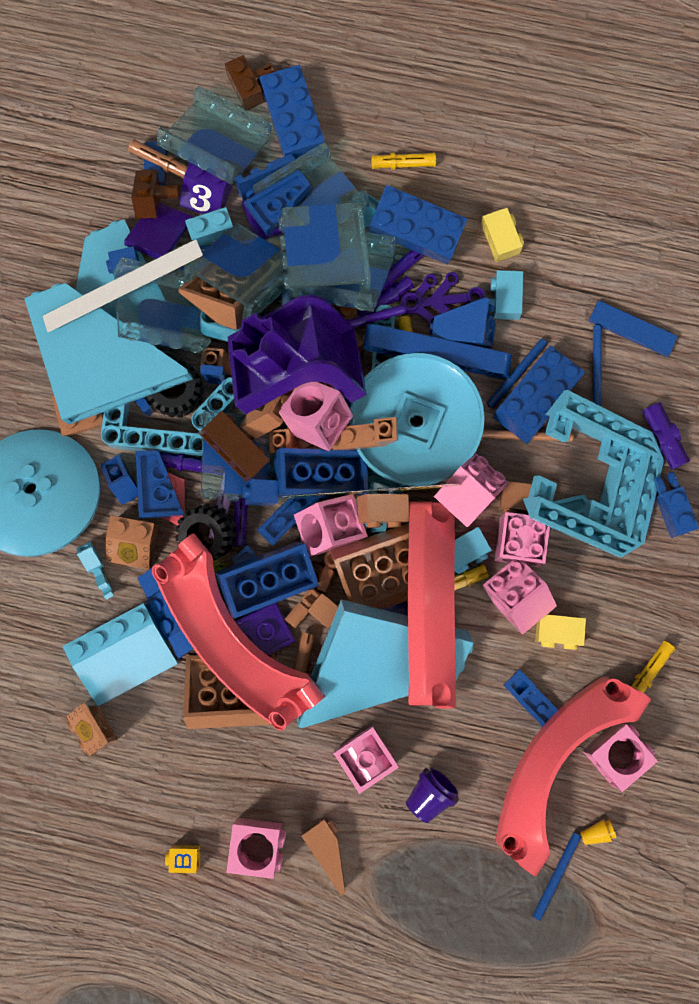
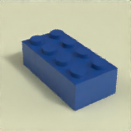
[259,64,326,161]
[368,185,467,265]
[493,345,585,445]
[273,448,368,499]
[215,541,319,618]

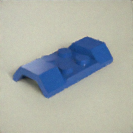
[137,568,194,659]

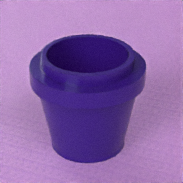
[406,768,459,823]

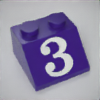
[179,163,234,214]

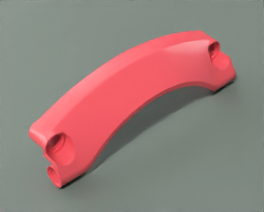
[408,501,456,709]
[152,533,326,731]
[496,676,651,877]

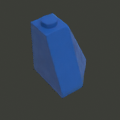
[430,298,496,348]

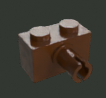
[225,55,275,111]
[131,169,179,219]

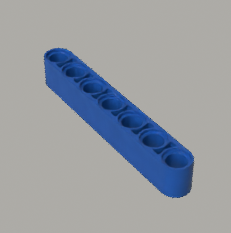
[363,324,512,379]

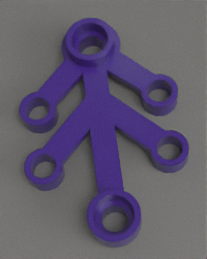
[400,272,485,328]

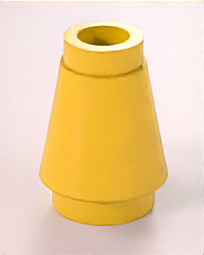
[580,819,617,845]

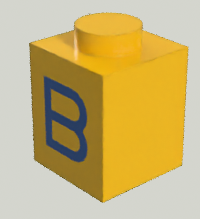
[165,845,201,873]

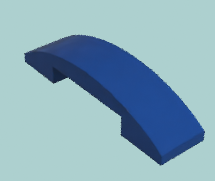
[503,669,558,727]

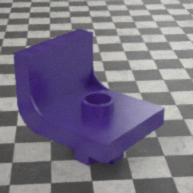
[227,295,367,414]

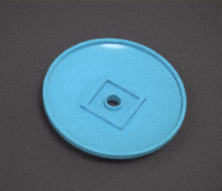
[349,353,484,486]
[0,429,100,557]

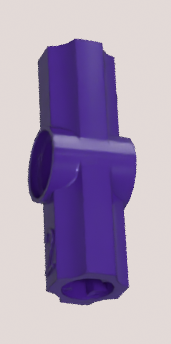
[642,402,690,470]

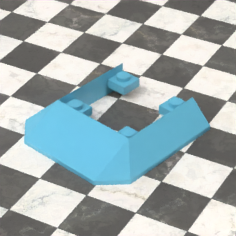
[523,390,664,557]

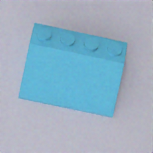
[62,603,178,706]

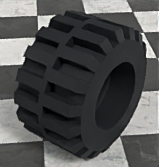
[147,358,204,418]
[175,504,237,561]

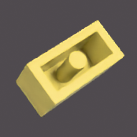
[481,208,524,262]
[535,615,586,650]

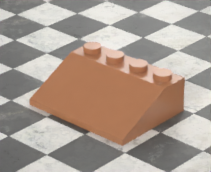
[178,258,284,330]
[331,523,409,609]
[184,652,276,729]

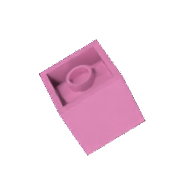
[279,382,353,451]
[434,453,509,527]
[294,494,368,557]
[494,512,550,567]
[483,560,557,635]
[583,723,658,792]
[334,725,399,794]
[226,818,286,879]

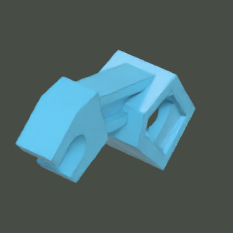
[77,541,114,600]

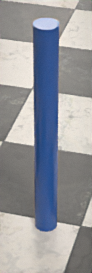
[593,325,602,406]
[486,338,547,409]
[532,832,582,921]

